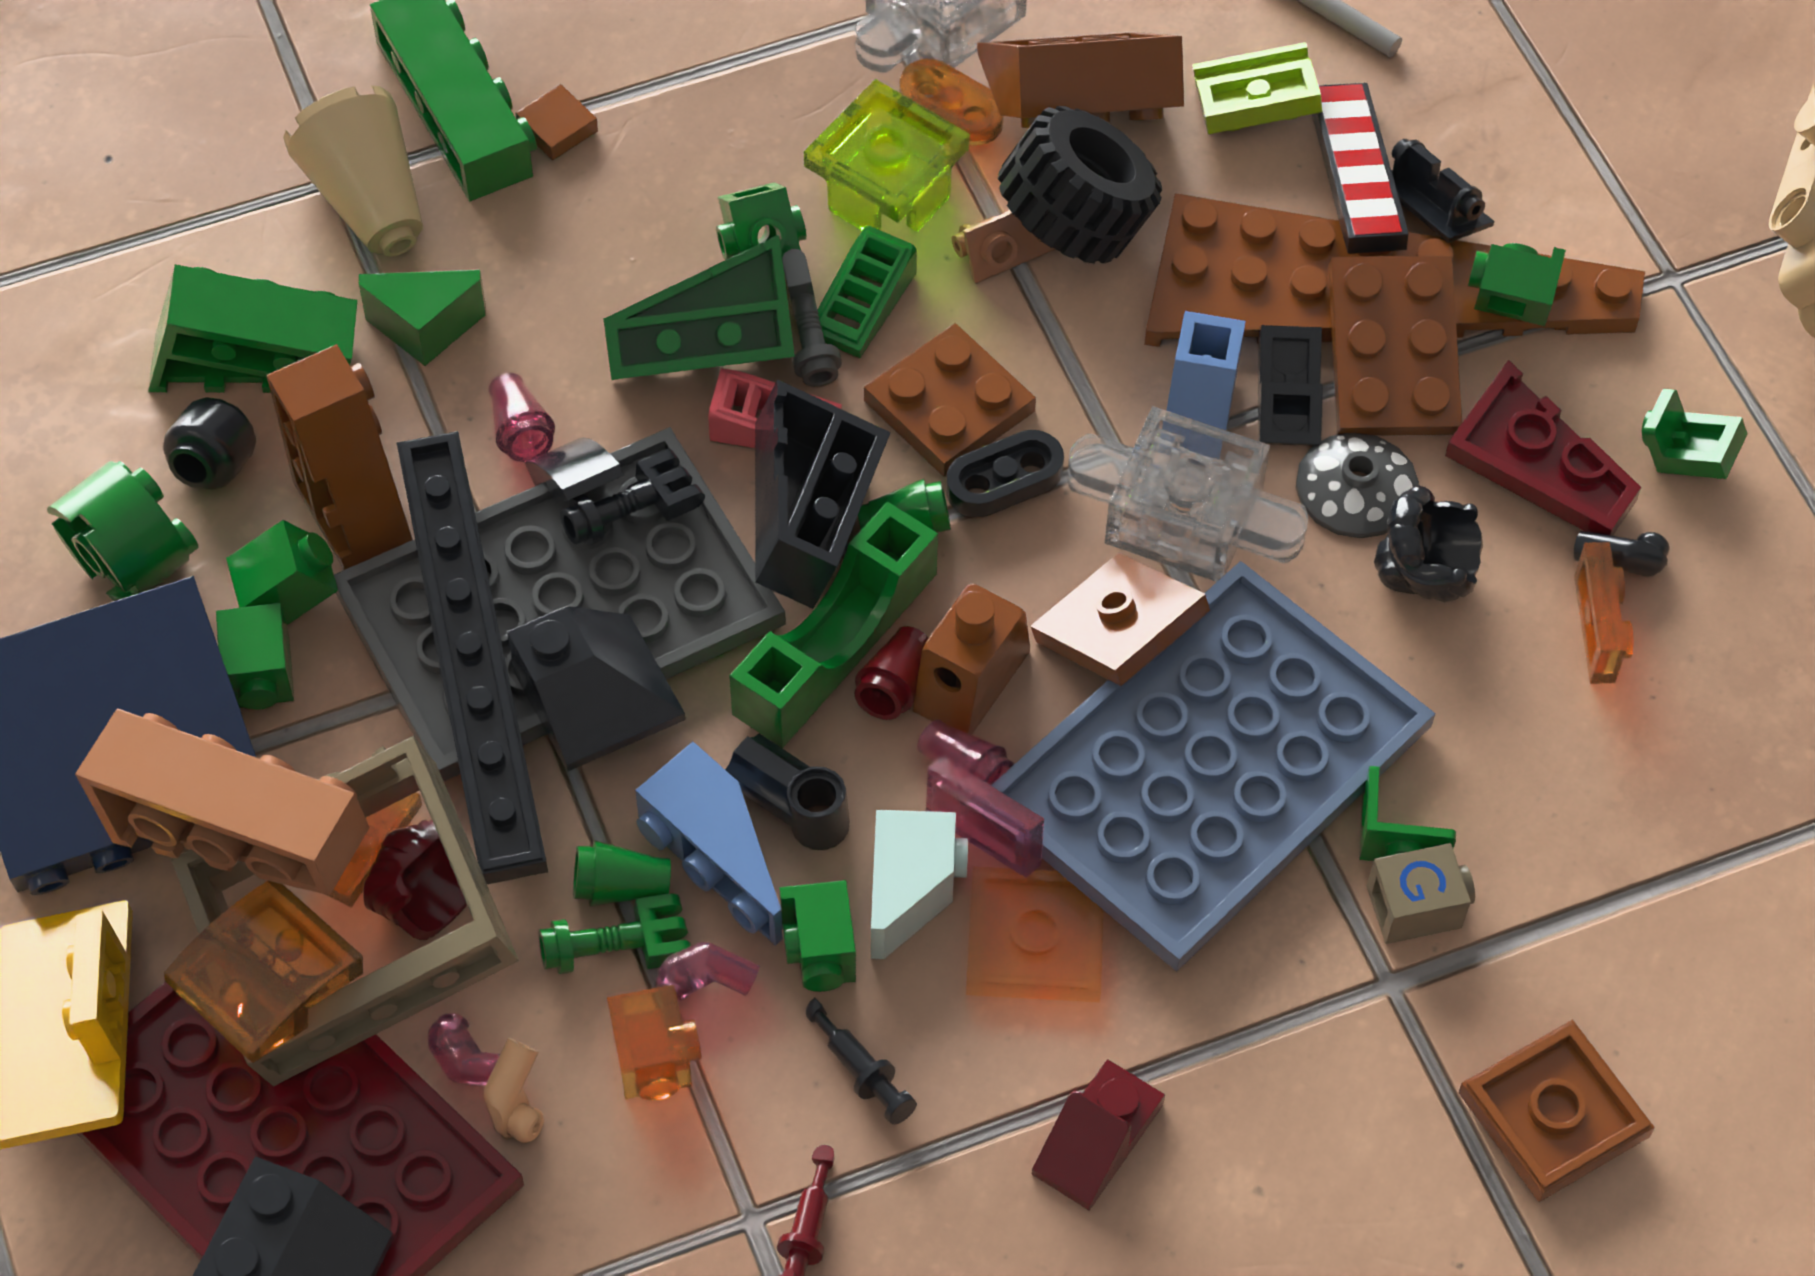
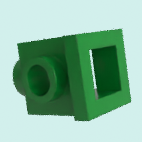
[1468,243,1566,326]
[779,880,856,992]

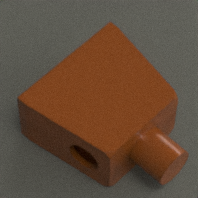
[913,584,1030,740]

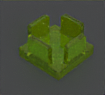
[804,79,970,232]

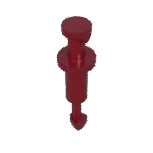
[777,1145,835,1276]

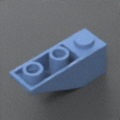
[635,742,783,946]

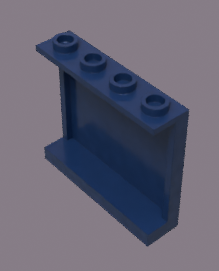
[0,576,257,895]

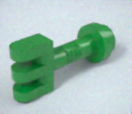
[538,893,694,974]

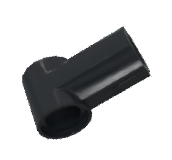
[725,733,850,850]

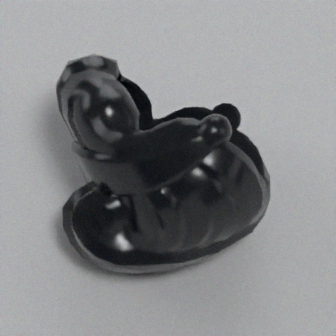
[1374,485,1483,603]

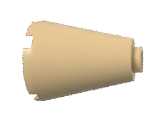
[283,85,423,257]

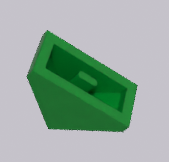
[358,269,486,366]

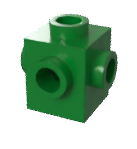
[716,182,807,260]

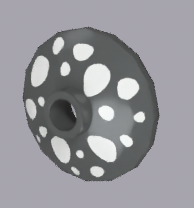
[1295,433,1419,538]

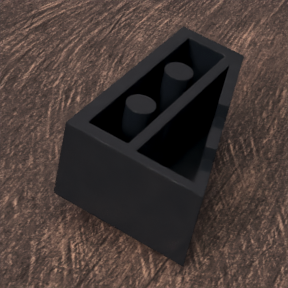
[755,379,891,609]

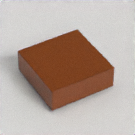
[515,84,598,161]

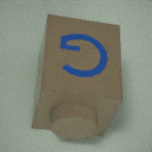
[1366,843,1475,944]

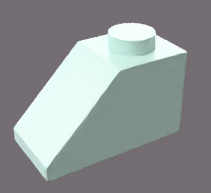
[871,810,968,959]

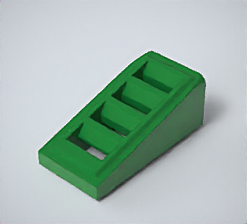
[818,225,917,358]

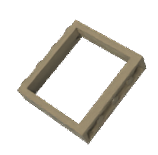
[171,736,519,1086]

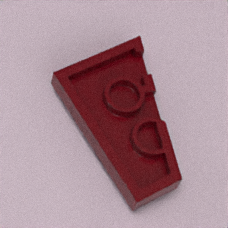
[1445,359,1641,536]

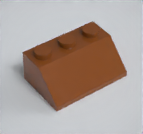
[977,32,1184,128]

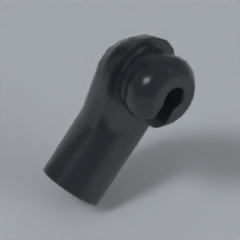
[1574,530,1670,577]

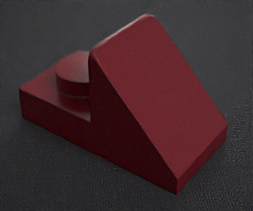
[1032,1059,1165,1211]

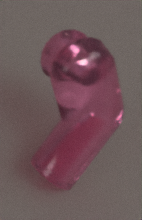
[656,942,760,1002]

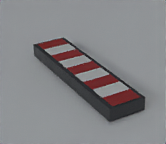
[1312,83,1409,254]

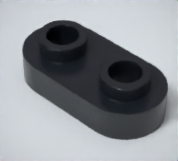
[946,430,1064,517]

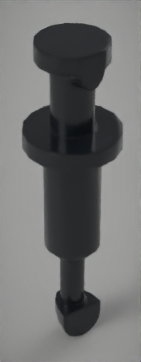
[805,997,917,1125]

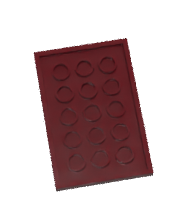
[77,912,524,1276]

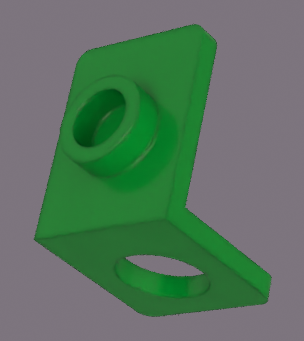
[1359,766,1456,861]

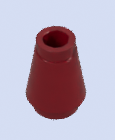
[854,626,929,720]

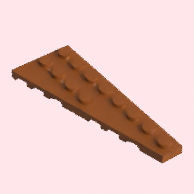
[1144,193,1645,347]

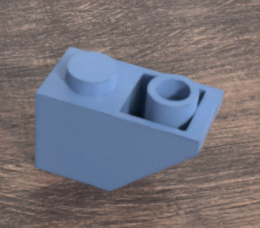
[1160,311,1246,462]

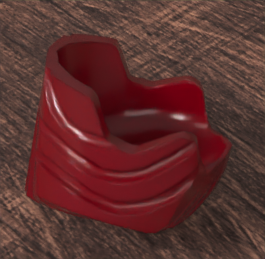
[363,819,467,940]

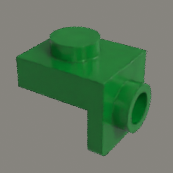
[1642,389,1748,479]

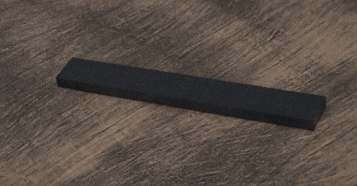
[396,431,548,885]

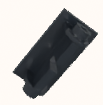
[1391,139,1495,243]

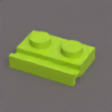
[1193,42,1323,134]

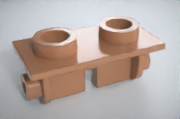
[951,209,1055,283]

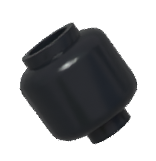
[163,397,256,490]

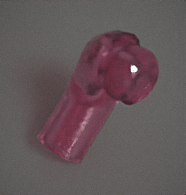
[427,1013,500,1086]

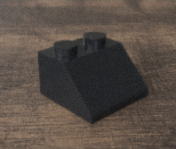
[193,1156,394,1276]

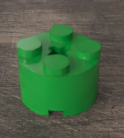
[47,461,199,601]

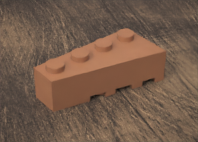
[75,708,370,895]

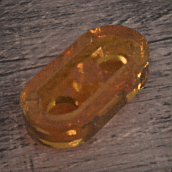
[899,59,1004,146]

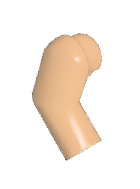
[483,1038,544,1143]

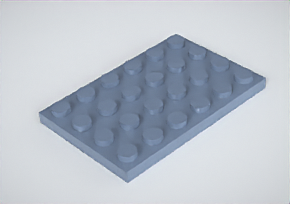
[981,561,1436,972]

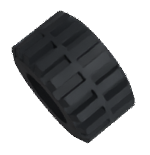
[998,106,1162,264]

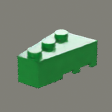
[603,234,795,380]
[148,264,358,393]

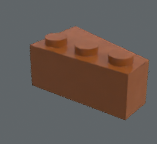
[267,344,413,570]

